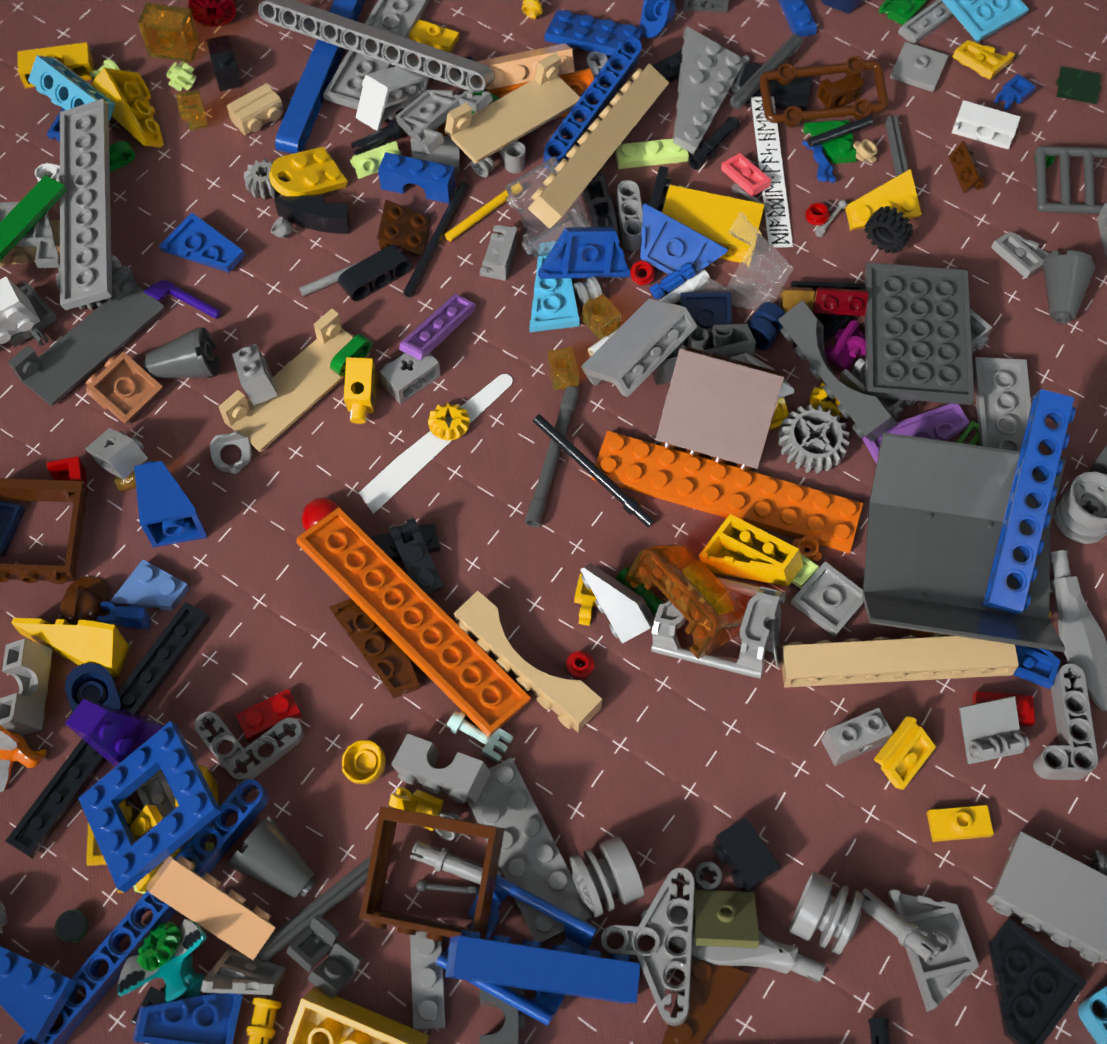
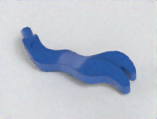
[802,140,836,183]

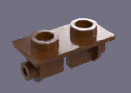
[949,141,986,193]

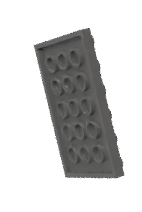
[864,262,974,405]

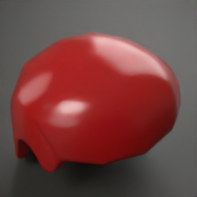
[301,498,344,530]

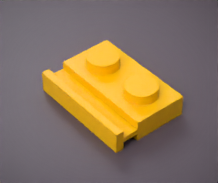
[874,716,936,790]

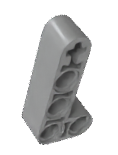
[1033,663,1098,780]

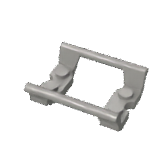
[651,567,786,679]

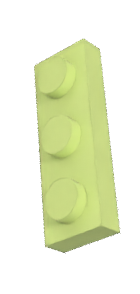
[615,139,689,169]

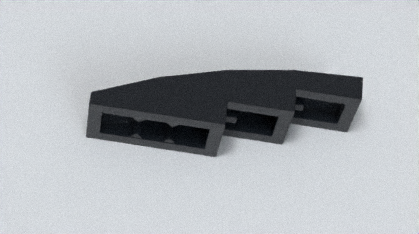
[581,169,622,244]

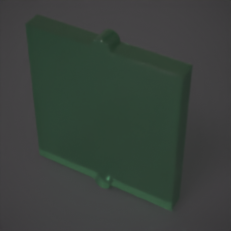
[1056,66,1102,104]

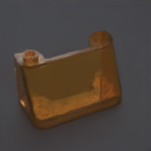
[625,543,746,659]

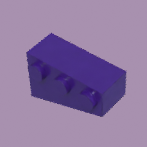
[65,699,165,767]

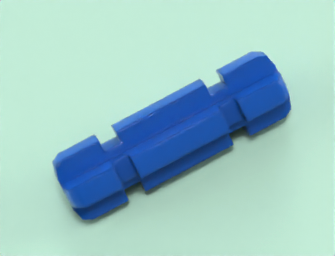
[649,263,696,299]

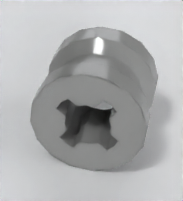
[574,276,603,307]

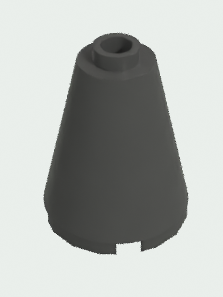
[1043,250,1096,324]
[143,327,220,378]
[228,816,316,898]

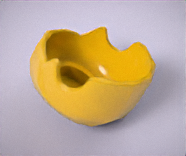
[342,740,386,784]

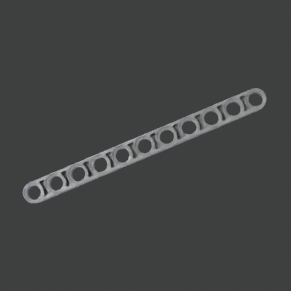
[258,0,494,93]

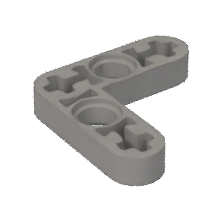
[194,712,304,783]

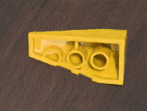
[90,68,164,148]
[11,618,129,678]

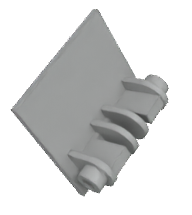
[959,696,1029,764]

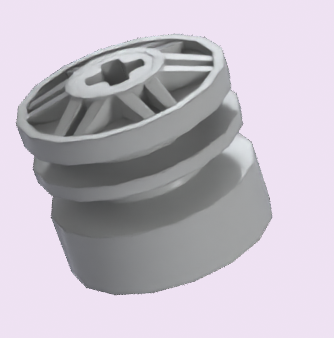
[1054,472,1107,544]
[570,836,644,918]
[789,871,864,955]

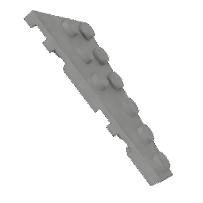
[673,26,745,154]

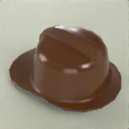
[60,576,108,625]

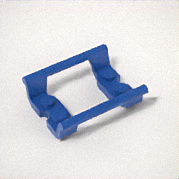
[436,875,597,1026]

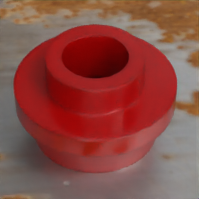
[805,203,830,225]
[630,261,655,286]
[566,651,594,679]

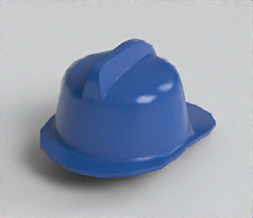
[640,0,676,38]

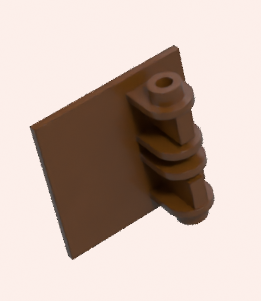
[377,199,430,257]

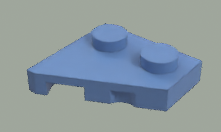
[111,559,190,610]

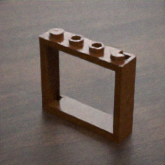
[0,478,87,584]
[359,806,505,941]

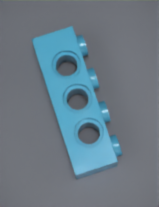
[28,55,115,121]

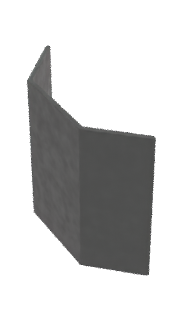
[862,432,1066,652]

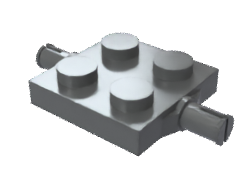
[9,283,58,347]

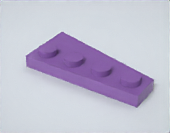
[863,403,969,464]

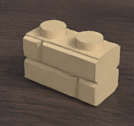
[227,83,284,136]

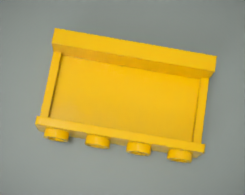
[662,185,765,265]

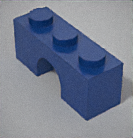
[378,152,456,204]

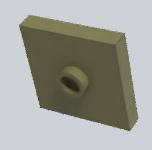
[694,890,759,948]

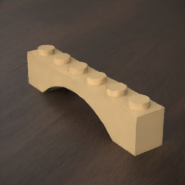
[454,591,602,733]

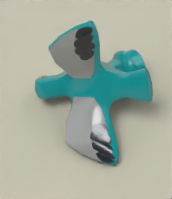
[118,919,207,1002]

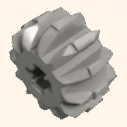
[244,158,286,200]

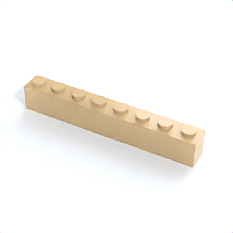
[781,634,1019,688]

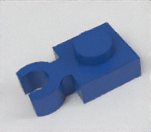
[994,74,1036,111]

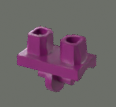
[825,321,866,371]

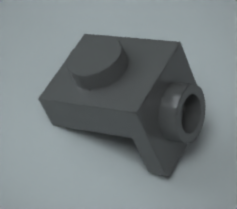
[286,914,339,973]

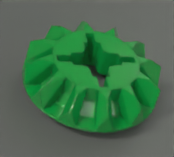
[137,922,181,971]

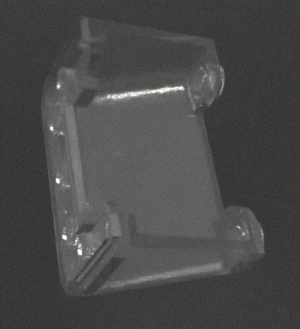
[505,156,592,257]

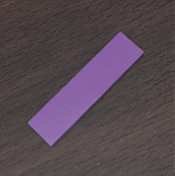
[399,294,476,361]

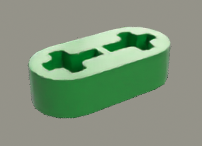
[109,141,135,172]
[330,334,372,377]

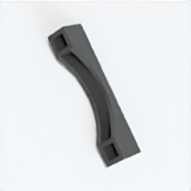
[778,300,897,442]

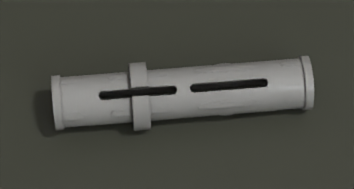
[410,840,502,884]
[861,888,940,963]

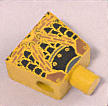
[344,357,378,424]

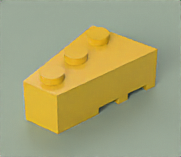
[699,514,803,587]

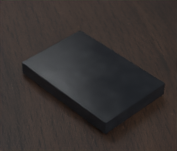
[740,63,813,111]

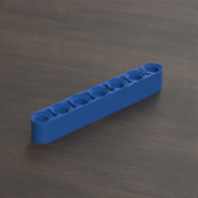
[543,37,642,169]

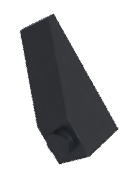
[206,35,242,92]

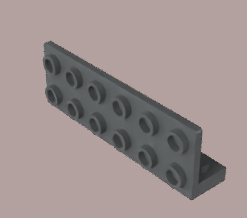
[8,265,165,406]

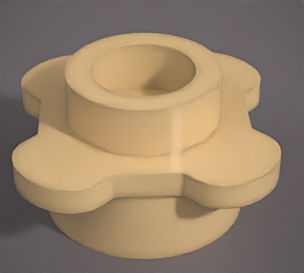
[853,139,877,163]

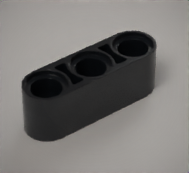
[338,245,411,302]

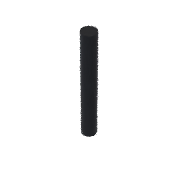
[807,116,873,148]

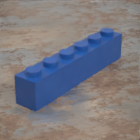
[445,931,640,1004]

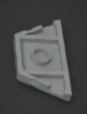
[887,890,979,1012]

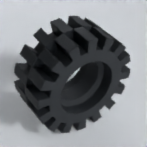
[864,206,913,253]

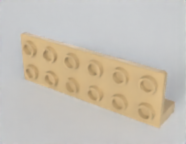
[445,53,580,163]
[218,308,370,452]

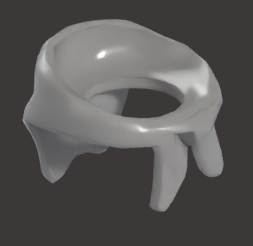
[210,431,252,474]

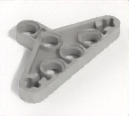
[601,868,695,1026]

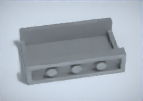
[581,299,697,397]
[986,832,1107,963]

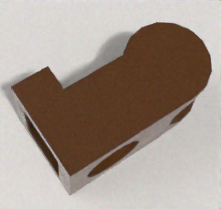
[817,75,864,108]

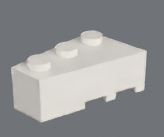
[356,66,429,131]

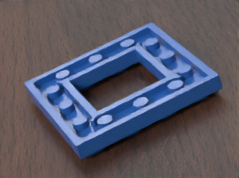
[78,721,221,893]

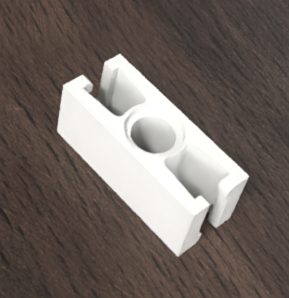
[952,100,1020,149]

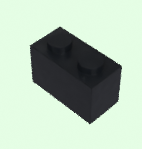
[713,817,781,892]

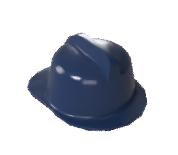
[65,663,121,712]

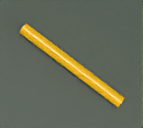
[445,182,523,242]

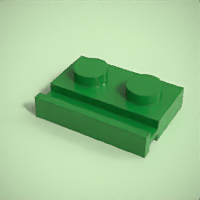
[879,0,929,25]

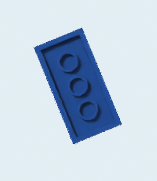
[544,10,643,56]

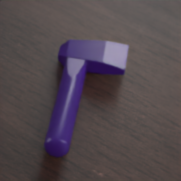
[144,279,221,319]

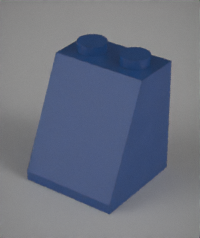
[134,461,207,548]

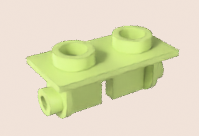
[350,141,400,179]

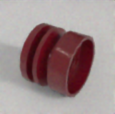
[188,0,236,27]

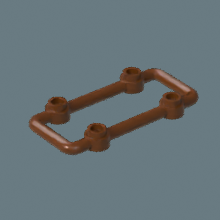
[759,56,888,128]

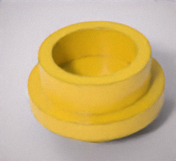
[522,0,543,19]

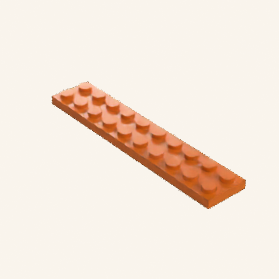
[591,431,863,553]
[296,507,531,737]

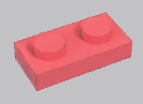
[721,153,771,197]

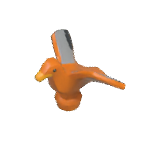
[0,725,47,792]

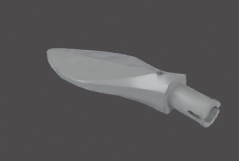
[1050,550,1107,712]
[641,907,825,983]

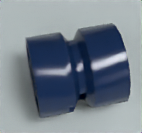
[747,302,786,350]

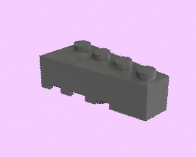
[651,324,756,385]

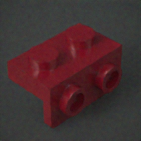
[813,288,869,316]

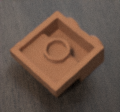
[86,351,163,425]

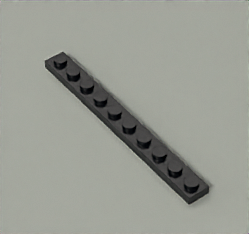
[5,601,210,859]

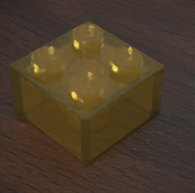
[138,2,200,63]

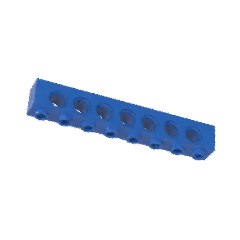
[982,389,1076,615]

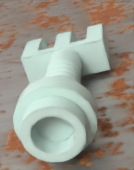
[447,711,513,763]

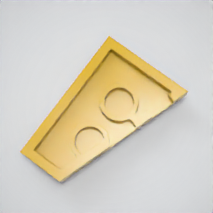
[845,169,922,231]

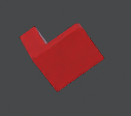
[47,456,88,492]

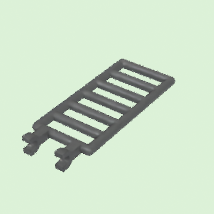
[1036,146,1107,214]

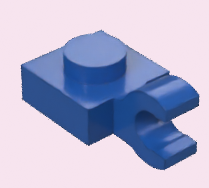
[97,602,152,630]

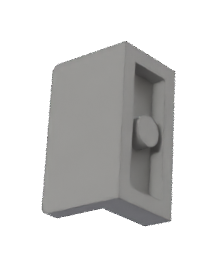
[411,136,460,174]

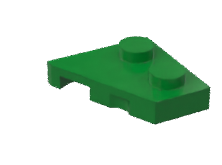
[803,120,857,164]

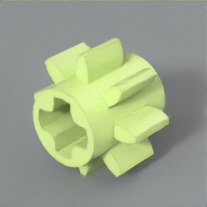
[167,61,196,91]

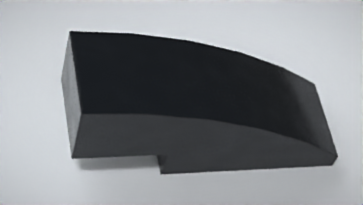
[274,196,350,234]

